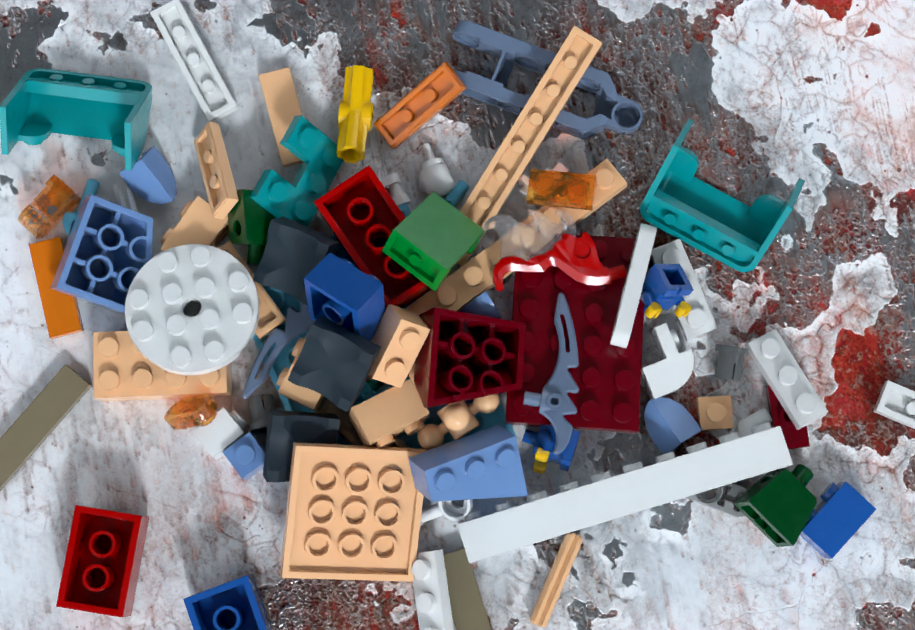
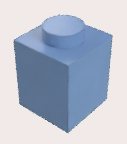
[223,432,265,480]

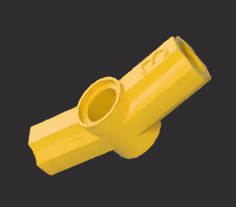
[337,65,374,163]

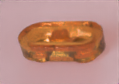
[164,393,218,430]

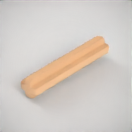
[530,532,583,628]

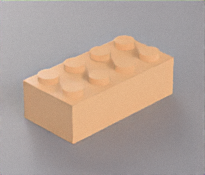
[93,331,233,402]

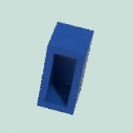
[800,482,876,559]

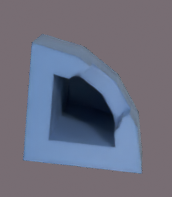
[119,146,177,204]
[460,291,502,319]
[644,397,702,455]

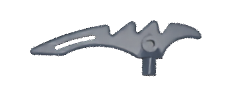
[523,292,579,455]
[242,302,314,399]

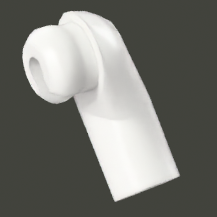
[736,408,772,438]

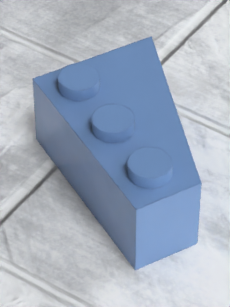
[408,424,528,502]

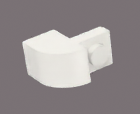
[641,323,694,399]

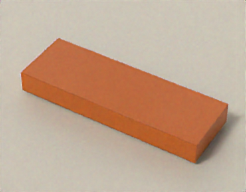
[373,62,467,149]
[29,237,84,339]

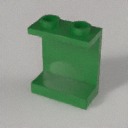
[382,191,485,291]

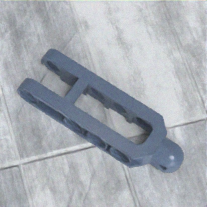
[452,20,643,140]

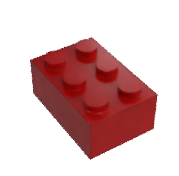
[56,505,149,618]

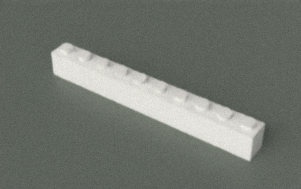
[457,422,793,563]

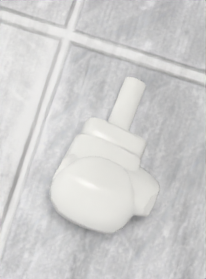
[418,143,454,196]

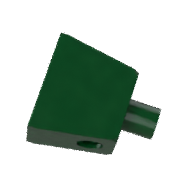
[228,189,276,266]
[733,464,817,547]

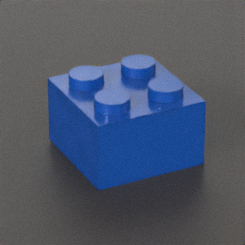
[304,253,385,341]
[183,574,272,630]

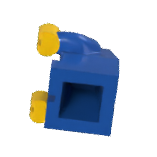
[640,264,694,319]
[522,425,581,474]

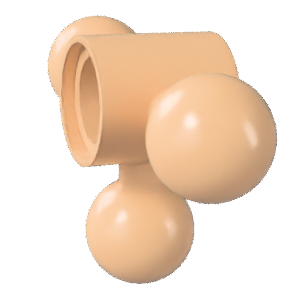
[417,394,500,450]

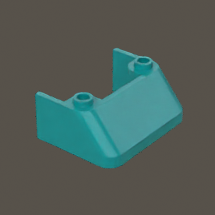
[0,68,152,171]
[640,118,805,272]

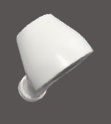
[420,499,473,526]

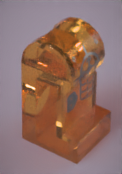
[18,174,81,239]

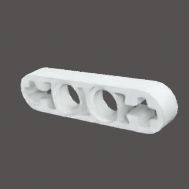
[610,223,657,348]

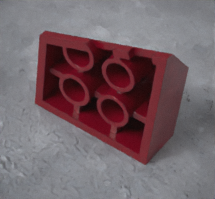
[414,307,526,408]

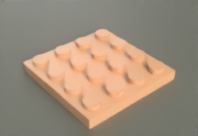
[280,442,427,582]

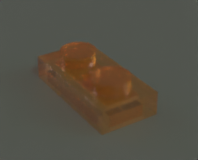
[526,169,597,211]

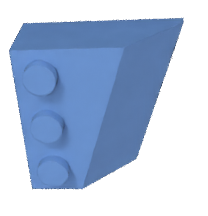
[50,194,153,314]

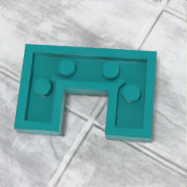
[250,115,344,227]

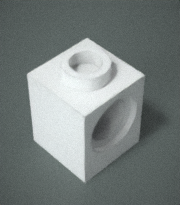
[192,407,247,460]

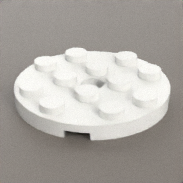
[125,244,260,375]

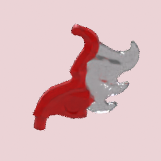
[482,210,627,292]

